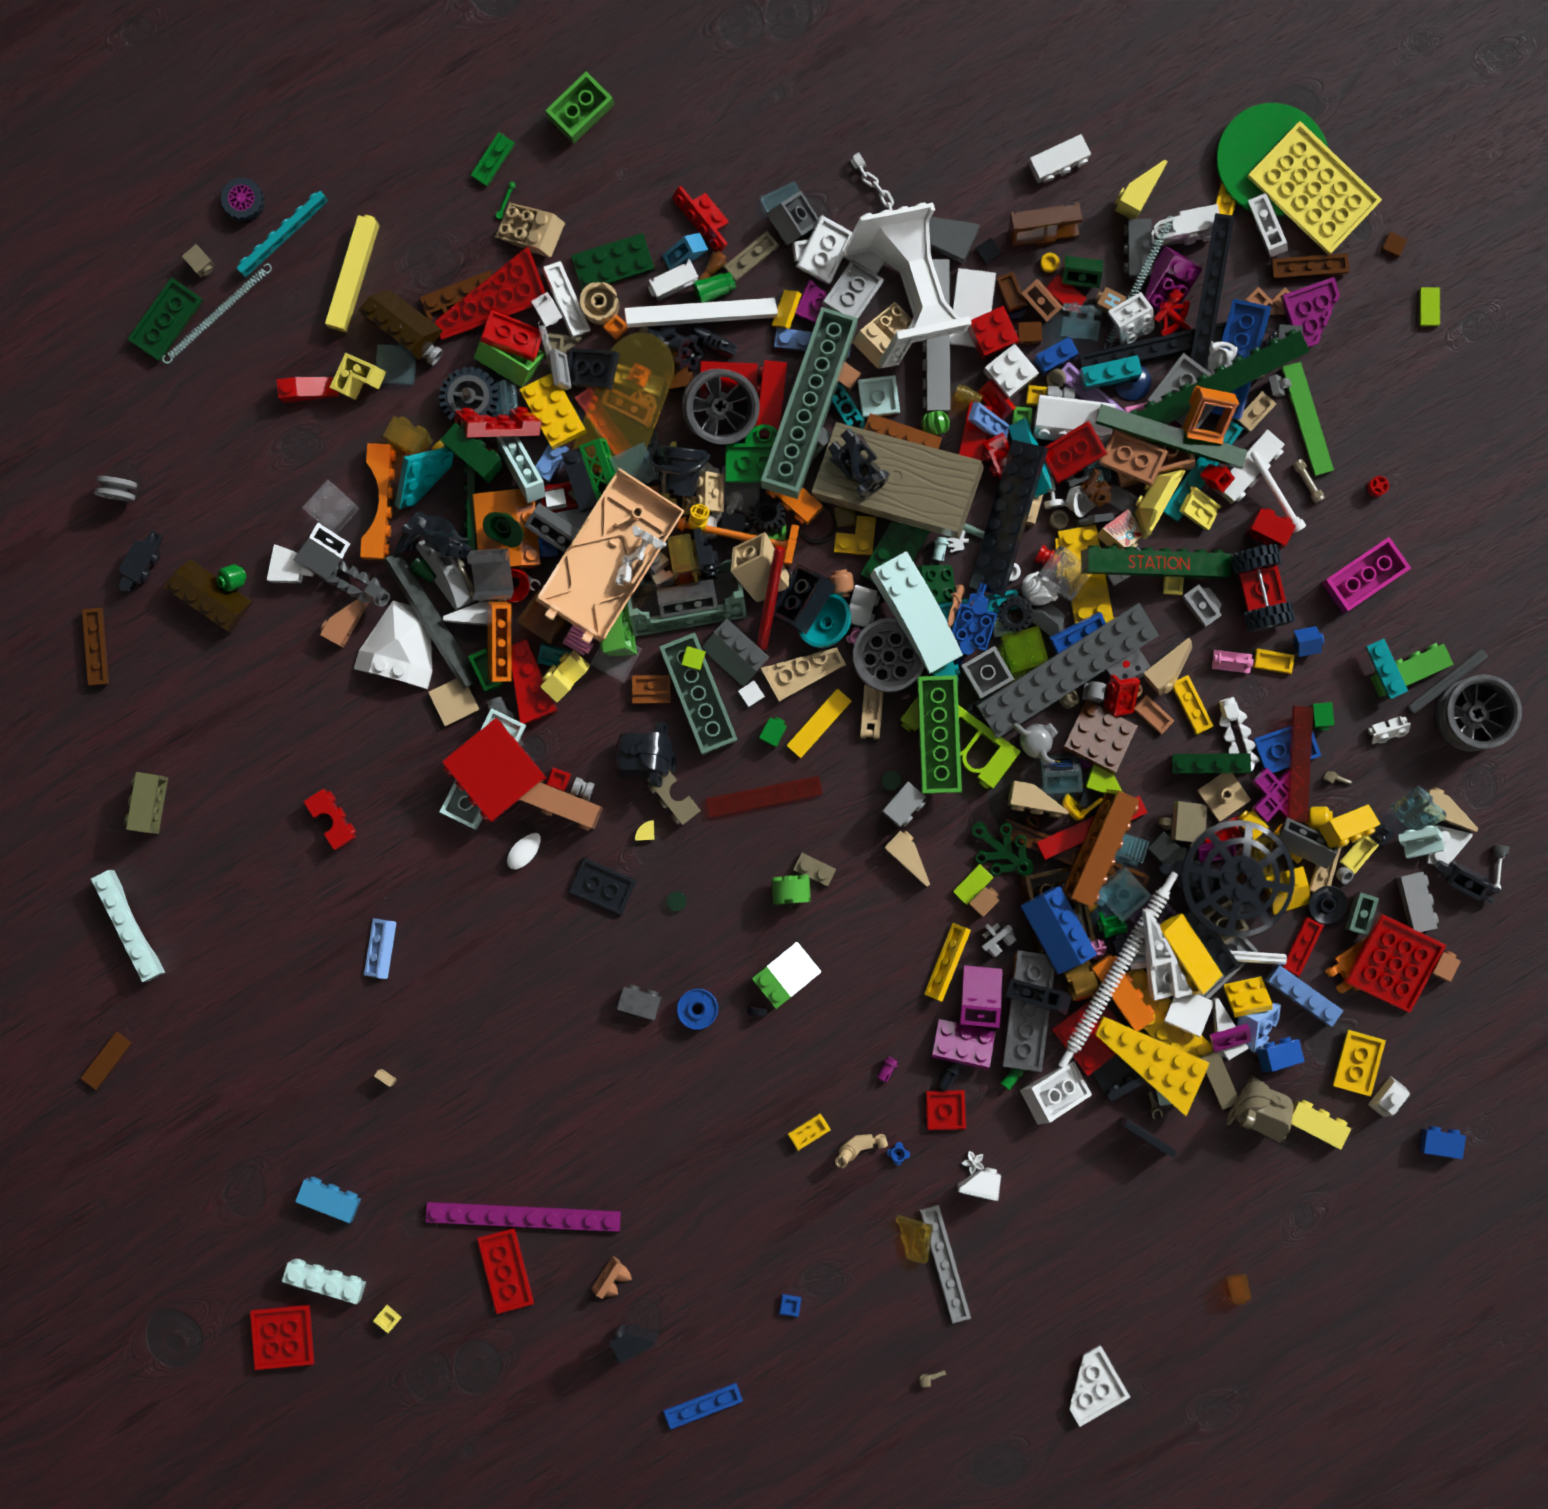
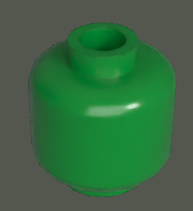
[216,564,246,592]

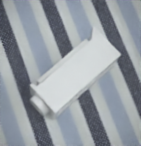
[648,259,698,301]

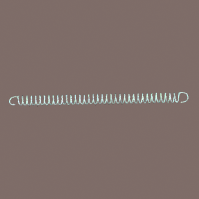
[1104,216,1174,349]
[163,264,271,363]

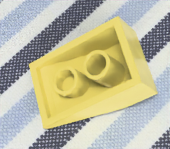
[1115,160,1168,219]

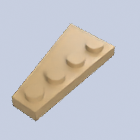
[761,648,846,702]

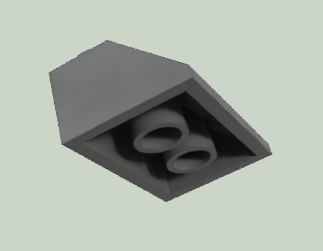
[701,618,769,687]

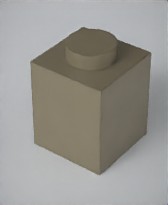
[182,244,215,277]

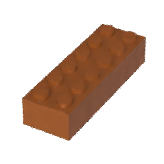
[1062,789,1139,907]

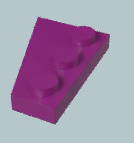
[795,280,828,324]

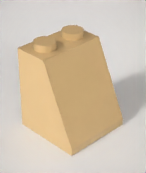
[731,532,789,602]

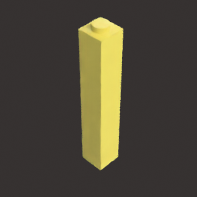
[325,215,379,333]

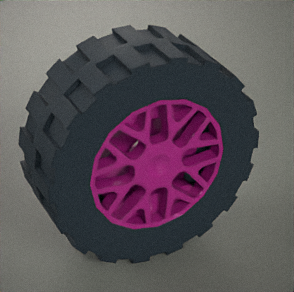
[220,177,265,222]

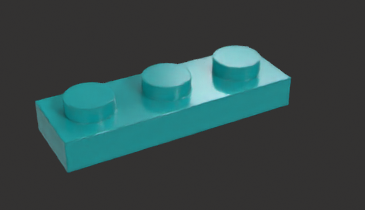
[1365,639,1408,699]

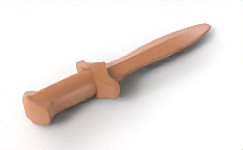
[948,585,965,627]

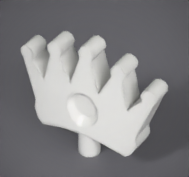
[948,531,969,553]

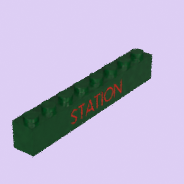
[1081,545,1231,579]

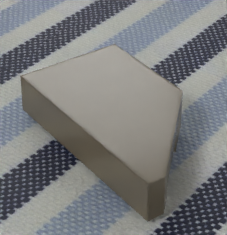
[544,333,581,354]

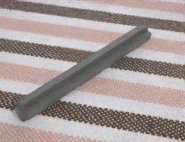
[1408,650,1488,714]

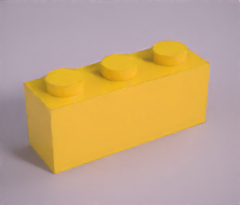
[1318,804,1380,848]

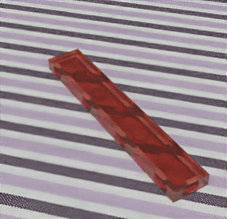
[1287,706,1313,822]
[706,776,823,817]

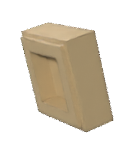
[374,1069,397,1087]

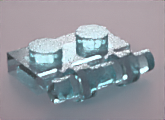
[1059,302,1102,341]

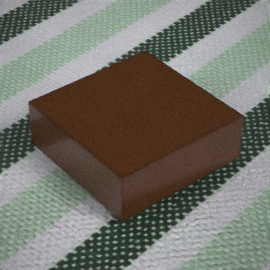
[1382,231,1408,258]

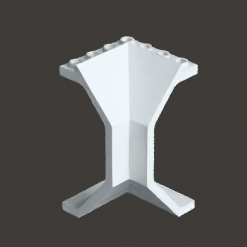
[844,203,972,368]

